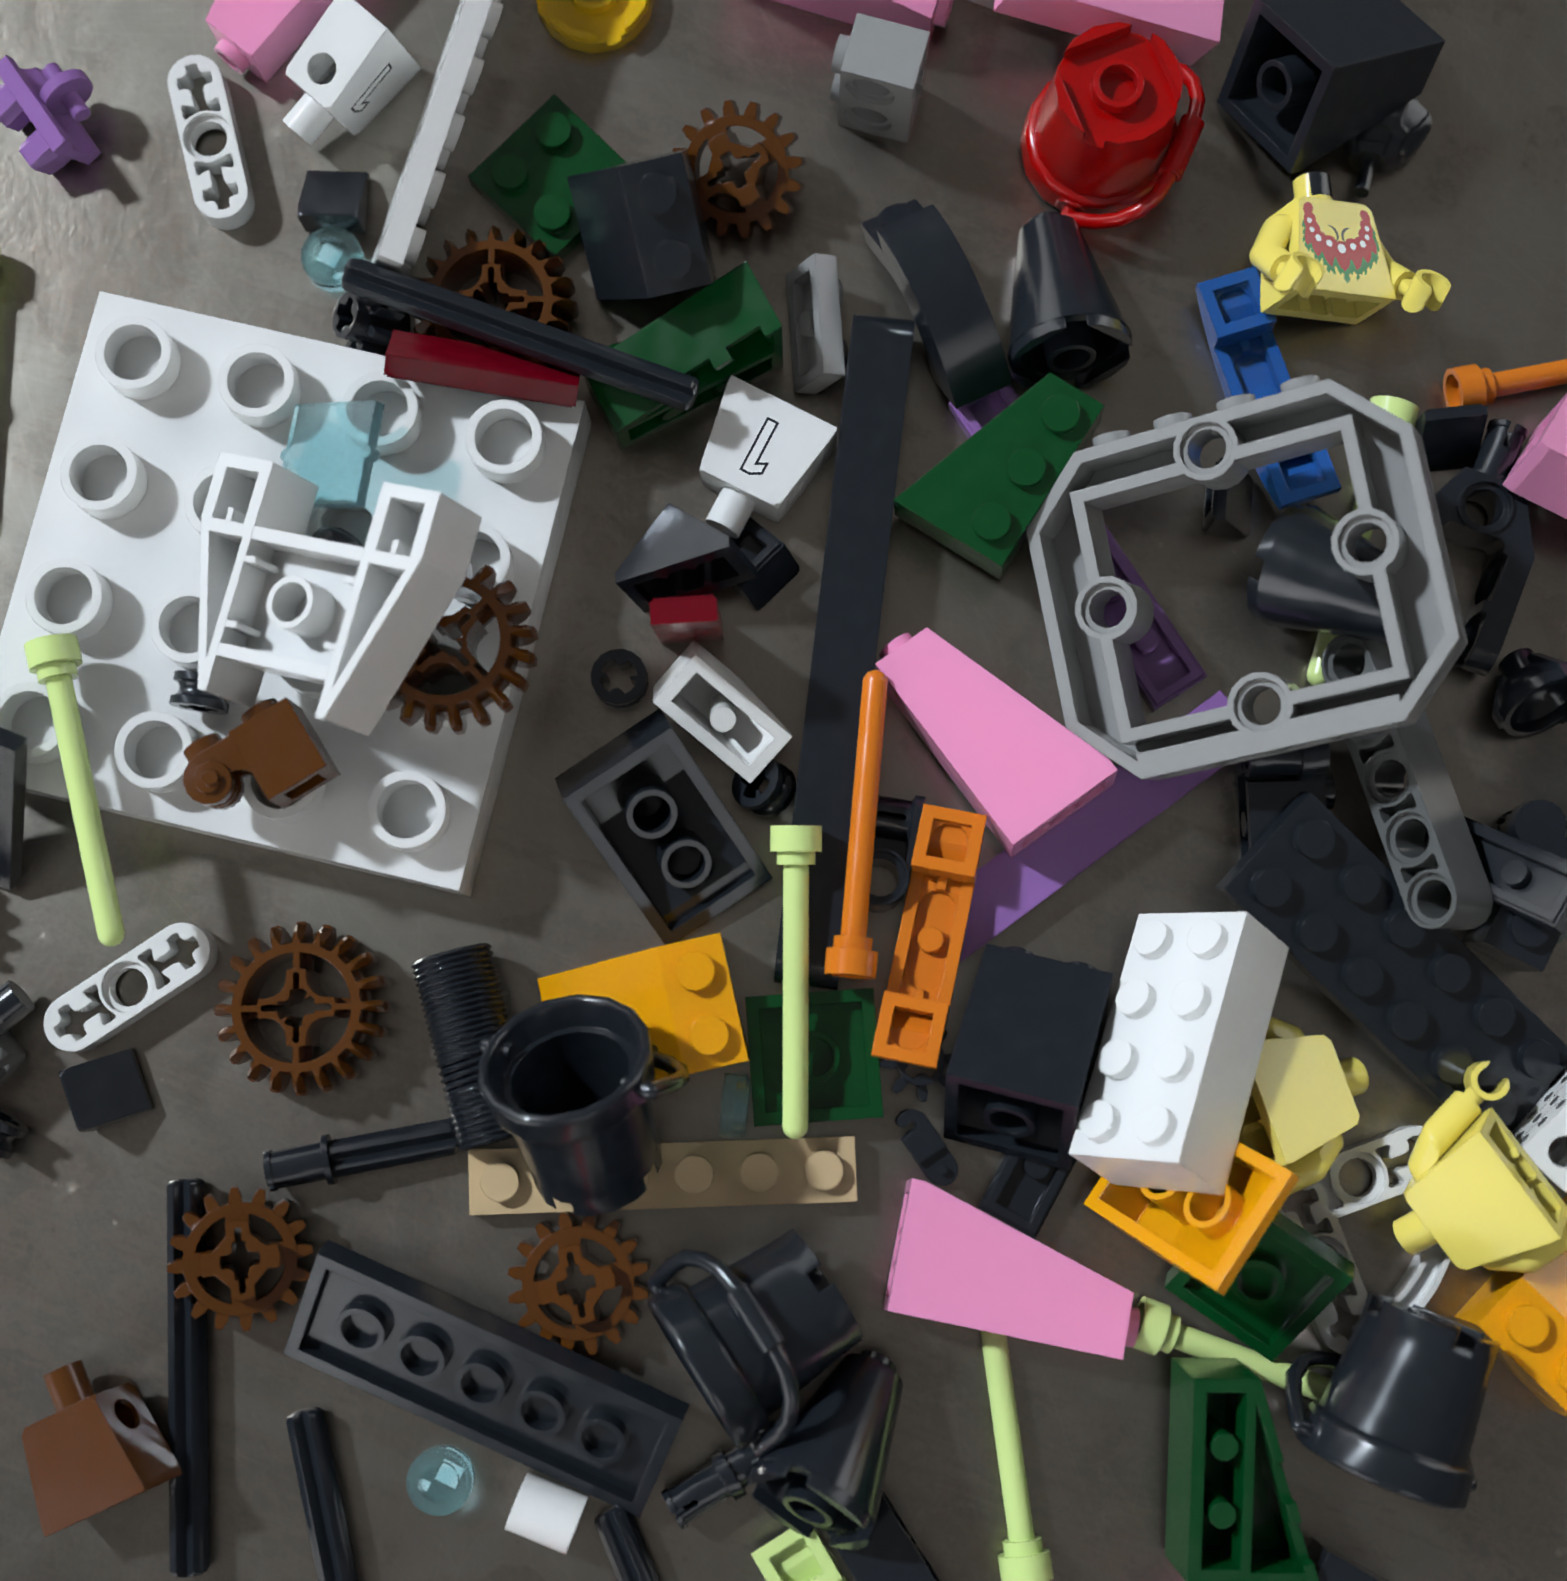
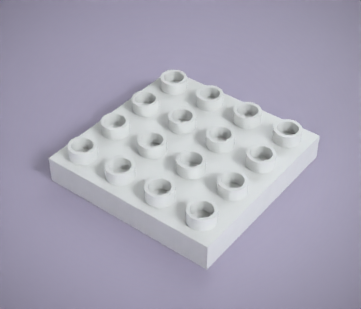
[0,291,592,897]

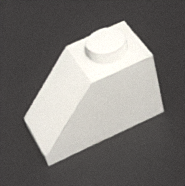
[653,640,793,784]

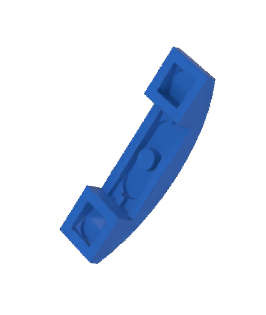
[1195,267,1342,510]

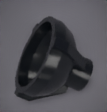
[1492,648,1567,737]

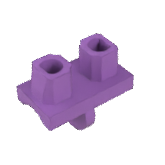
[0,55,101,175]

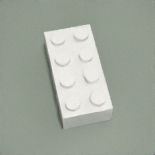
[1068,912,1289,1195]

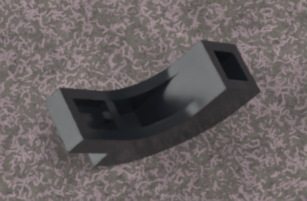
[861,199,1012,409]

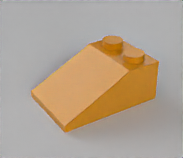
[537,932,750,1082]
[1083,1142,1300,1296]
[1454,1195,1567,1417]

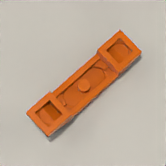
[871,804,987,1070]

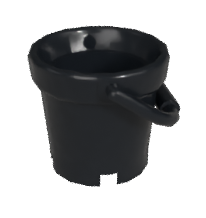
[478,994,690,1217]
[647,1229,863,1458]
[1285,1291,1501,1511]

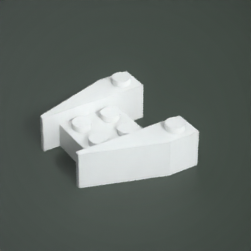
[197,452,482,736]

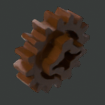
[673,100,806,238]
[167,1185,313,1332]
[508,1211,650,1355]

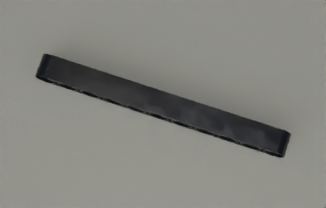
[774,314,915,990]

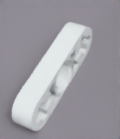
[167,55,255,230]
[43,923,218,1052]

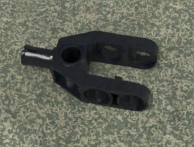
[1435,419,1535,677]

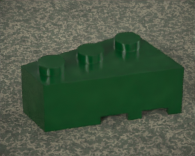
[584,261,783,450]
[893,372,1105,580]
[1165,1358,1319,1581]

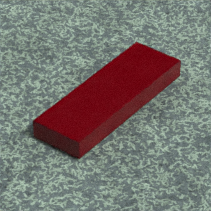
[384,330,580,408]
[649,595,724,644]

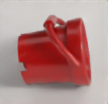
[1020,22,1206,230]

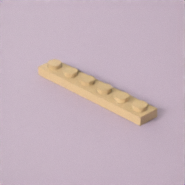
[468,1136,857,1215]

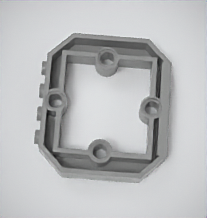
[1026,375,1468,781]

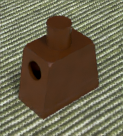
[22,1360,183,1537]

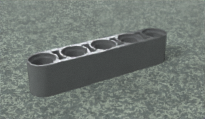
[1321,636,1493,930]

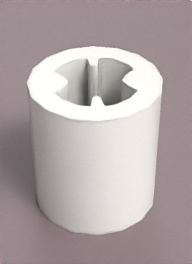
[505,1472,589,1555]

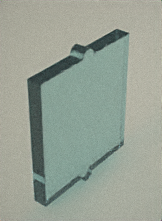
[280,400,385,508]

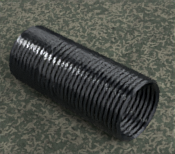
[411,943,513,1152]

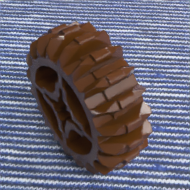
[413,225,579,348]
[386,562,538,735]
[214,921,391,1096]

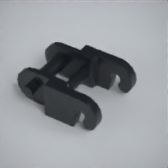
[895,1109,958,1186]

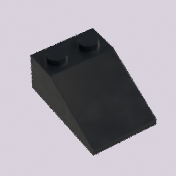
[555,708,773,945]

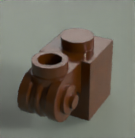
[183,697,341,810]

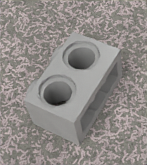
[830,13,930,143]

